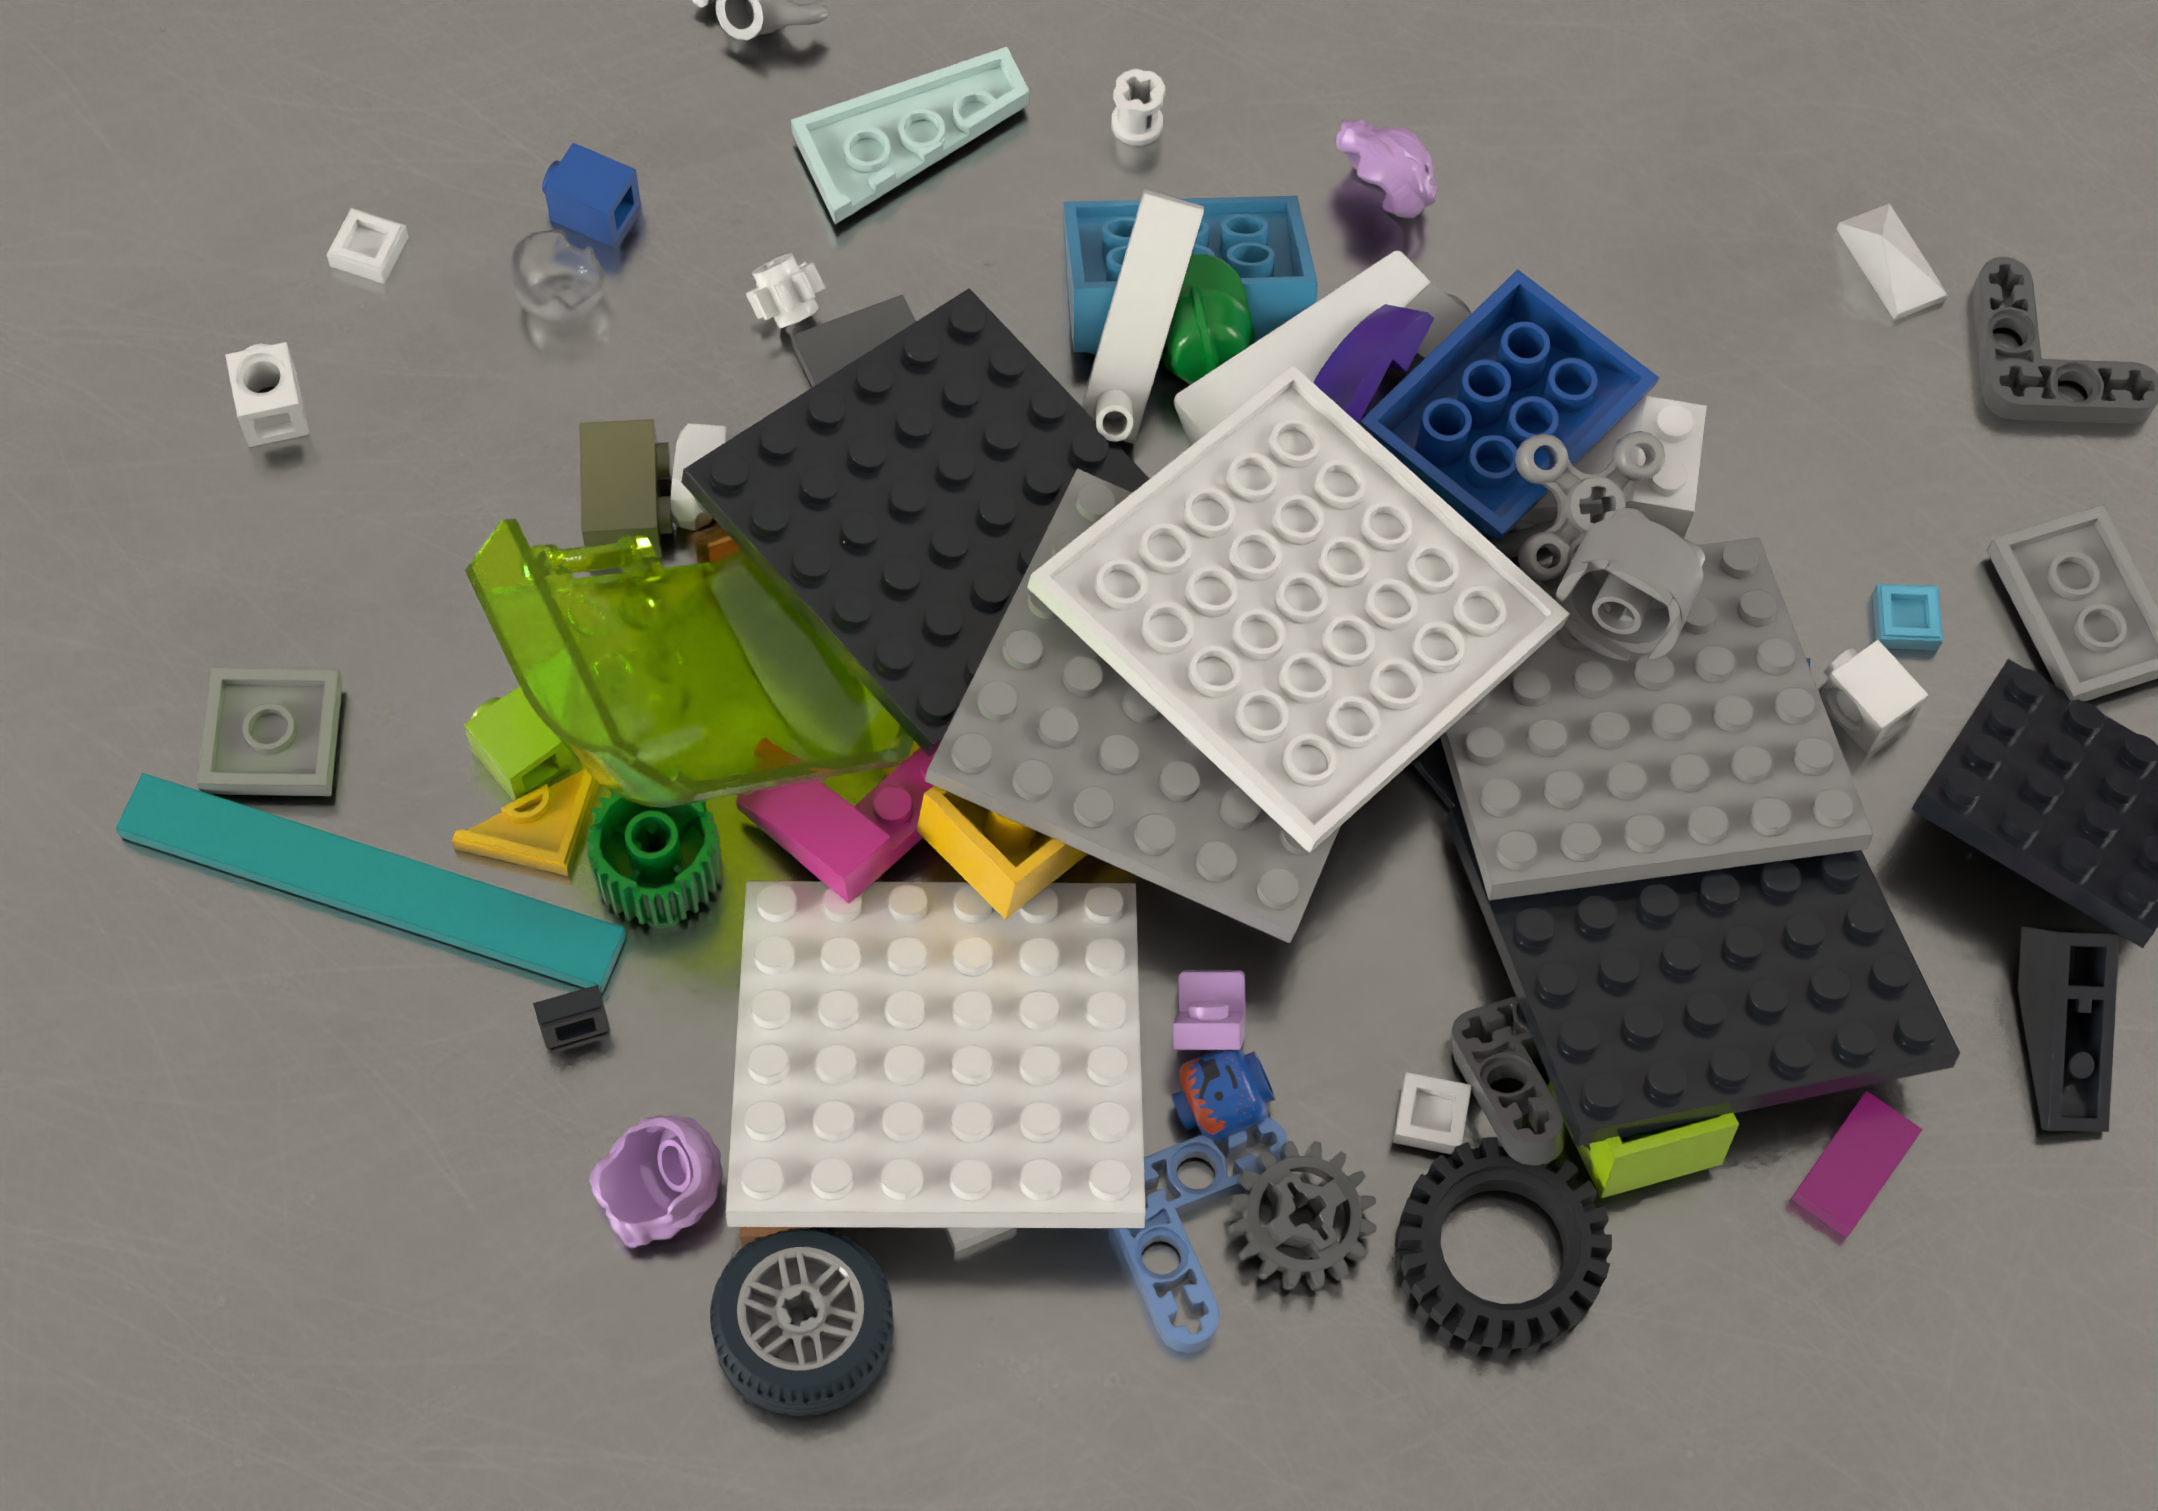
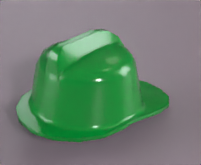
[1161,254,1255,385]

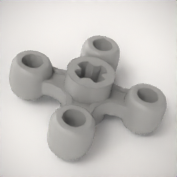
[1515,431,1665,582]

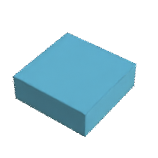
[1872,584,1943,651]

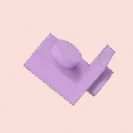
[1173,970,1246,1050]

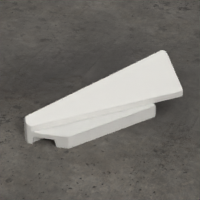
[1174,250,1431,446]

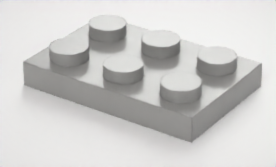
[1987,505,2158,701]

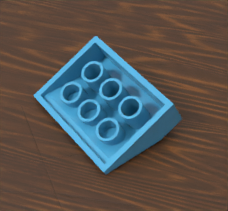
[1063,196,1318,355]

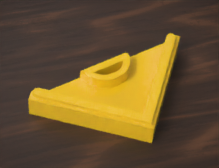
[452,760,604,876]

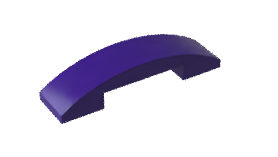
[1313,304,1435,424]

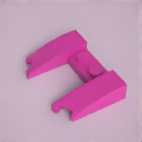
[736,744,936,903]

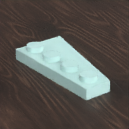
[791,47,1030,224]

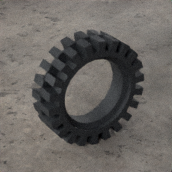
[1395,1137,1612,1357]

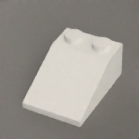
[1521,396,1707,539]

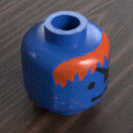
[1171,1049,1276,1142]

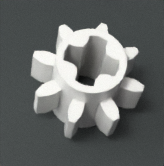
[745,253,826,328]

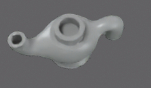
[692,0,829,41]

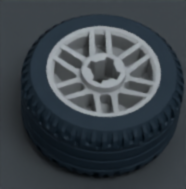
[710,1227,894,1416]

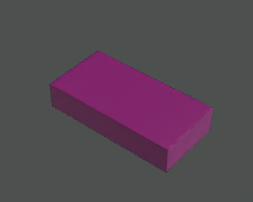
[1790,1091,1923,1238]

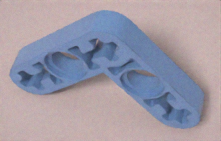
[1113,1117,1288,1353]

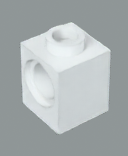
[225,342,309,448]
[1820,640,1929,755]

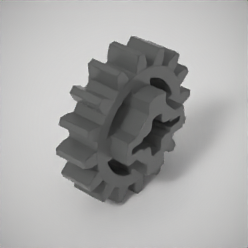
[1228,1141,1377,1290]

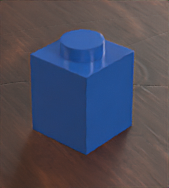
[542,143,641,247]

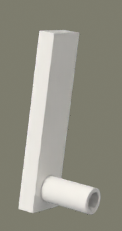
[1081,189,1204,444]

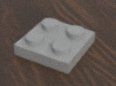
[197,668,343,796]

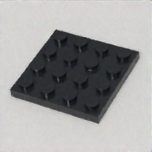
[1911,658,2158,948]

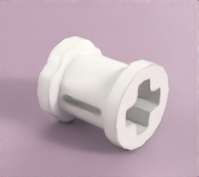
[1111,69,1165,146]

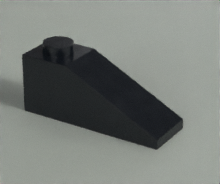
[2018,926,2120,1132]

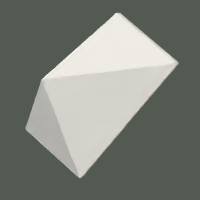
[1836,203,1948,321]

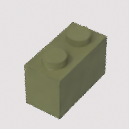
[579,419,673,561]

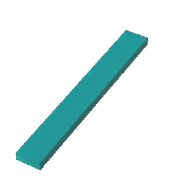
[115,772,626,994]

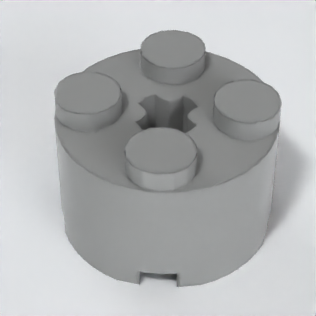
[1555,507,1705,661]

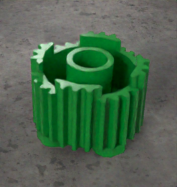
[586,779,722,929]

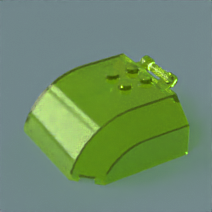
[465,518,914,808]

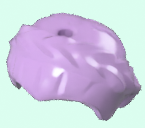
[1336,120,1439,218]
[589,1115,723,1248]

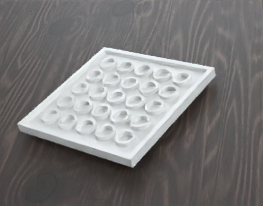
[1027,365,1570,853]
[726,881,1146,1228]

